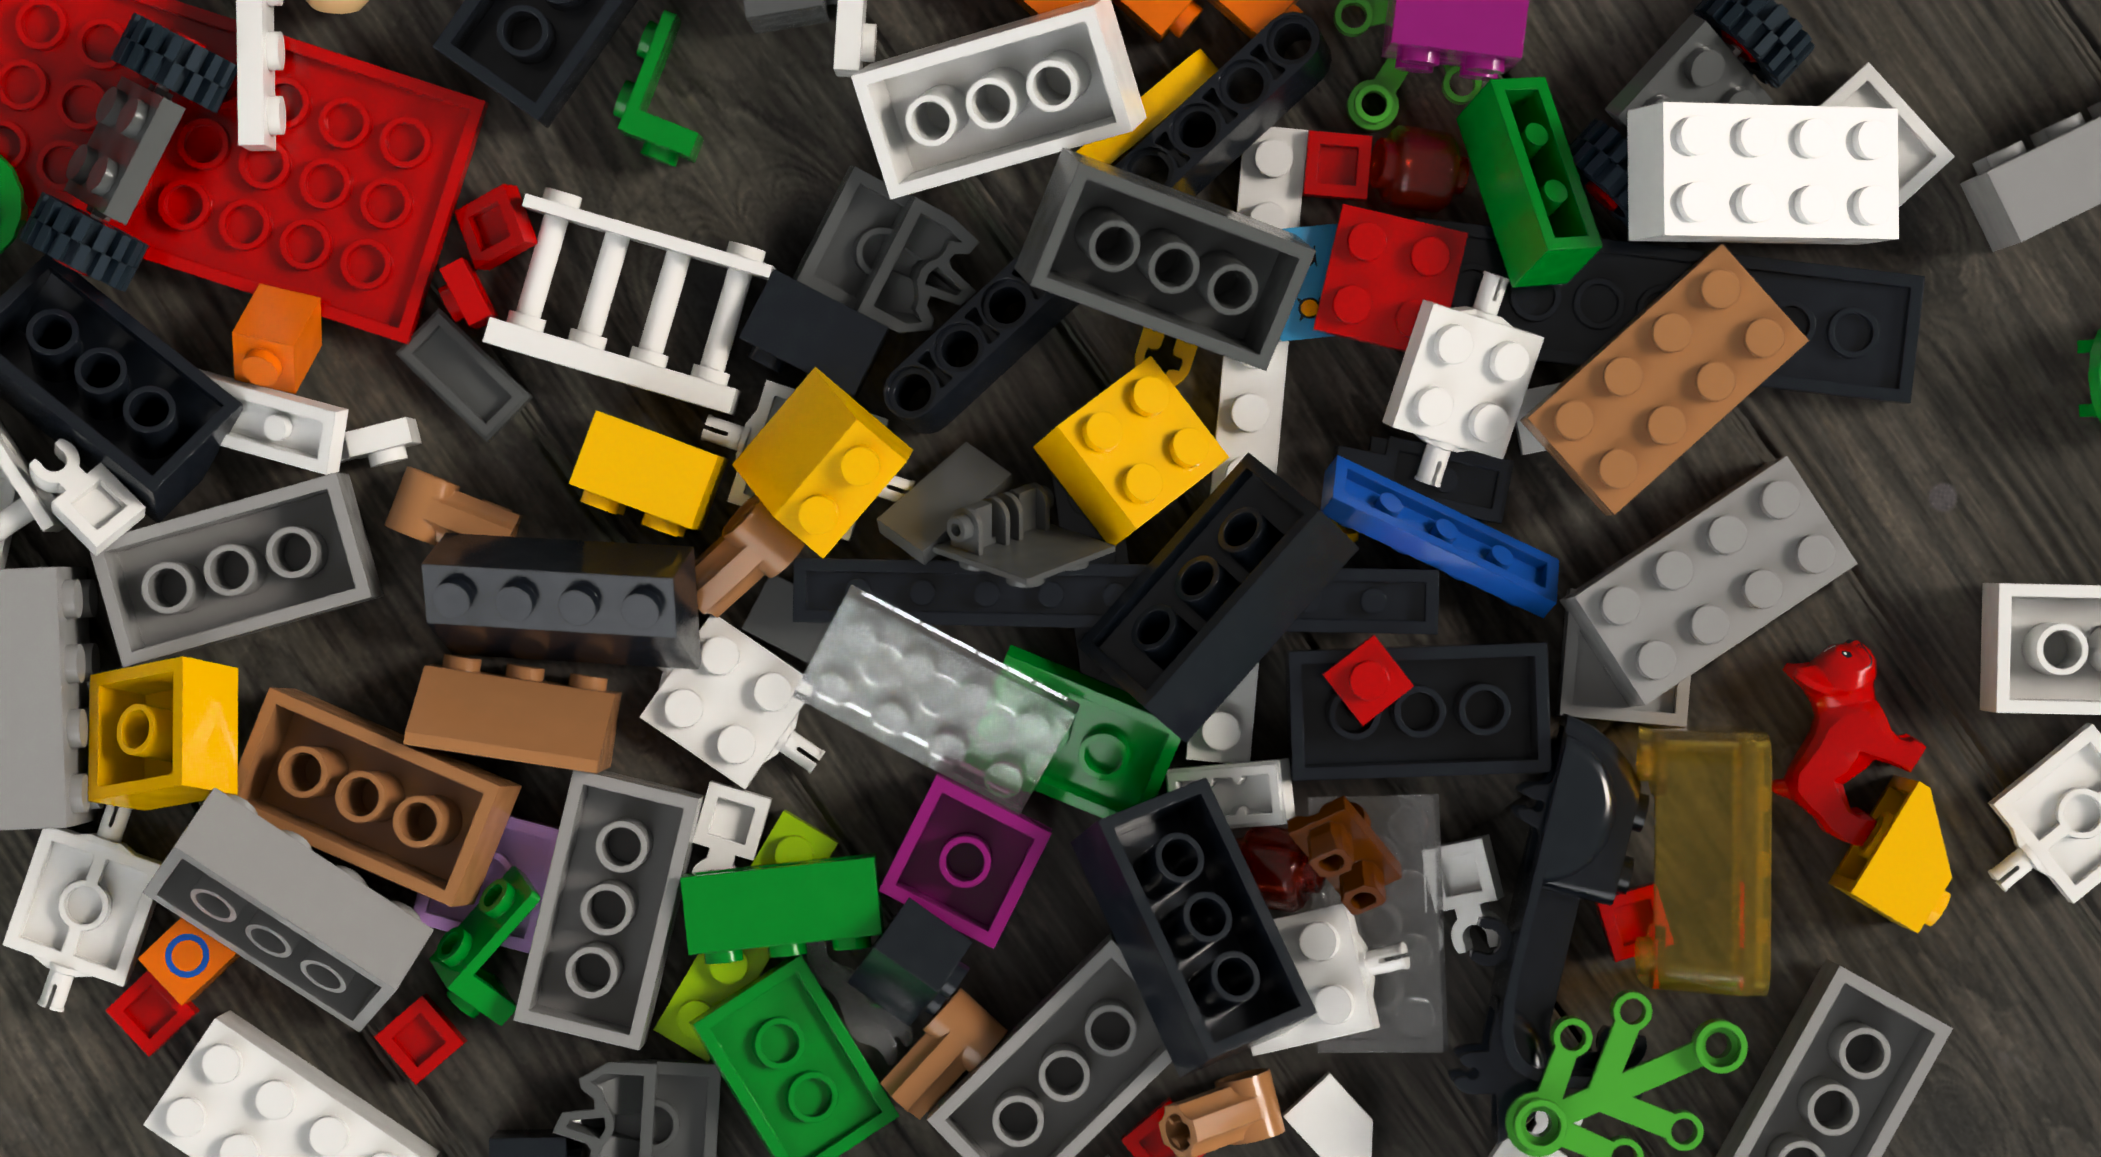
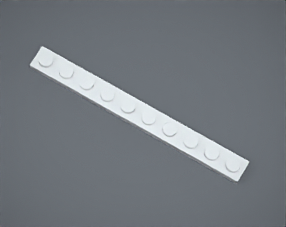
[1185,127,1308,763]

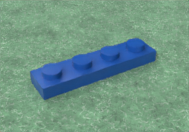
[1320,455,1559,618]

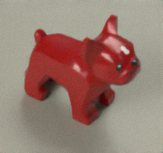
[1770,639,1926,847]

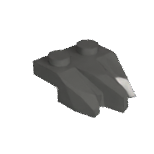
[792,165,980,333]
[552,1058,721,1157]

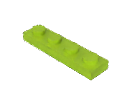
[653,810,839,1062]

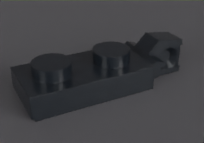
[1332,436,1514,524]

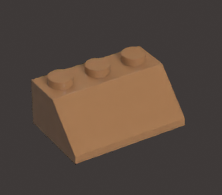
[403,654,622,774]

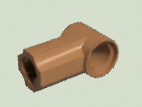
[384,466,522,546]
[695,494,805,618]
[880,987,1008,1120]
[1159,1068,1285,1157]

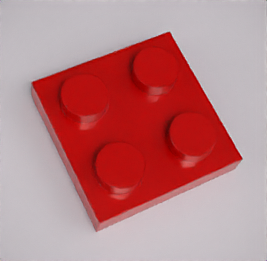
[1312,204,1468,352]

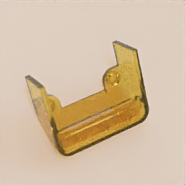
[1635,726,1772,996]

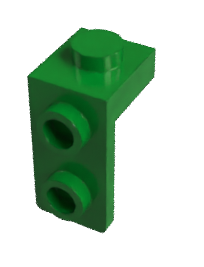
[613,10,704,167]
[429,866,540,1026]

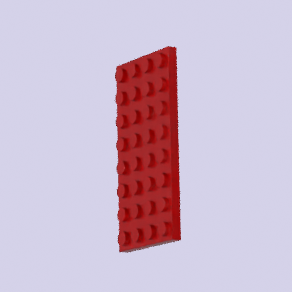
[0,0,489,345]

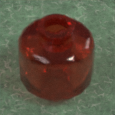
[1369,125,1469,213]
[1236,825,1326,912]

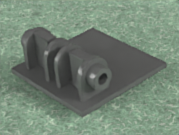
[932,482,1115,588]

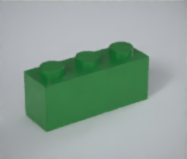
[1456,77,1603,287]
[680,853,884,964]

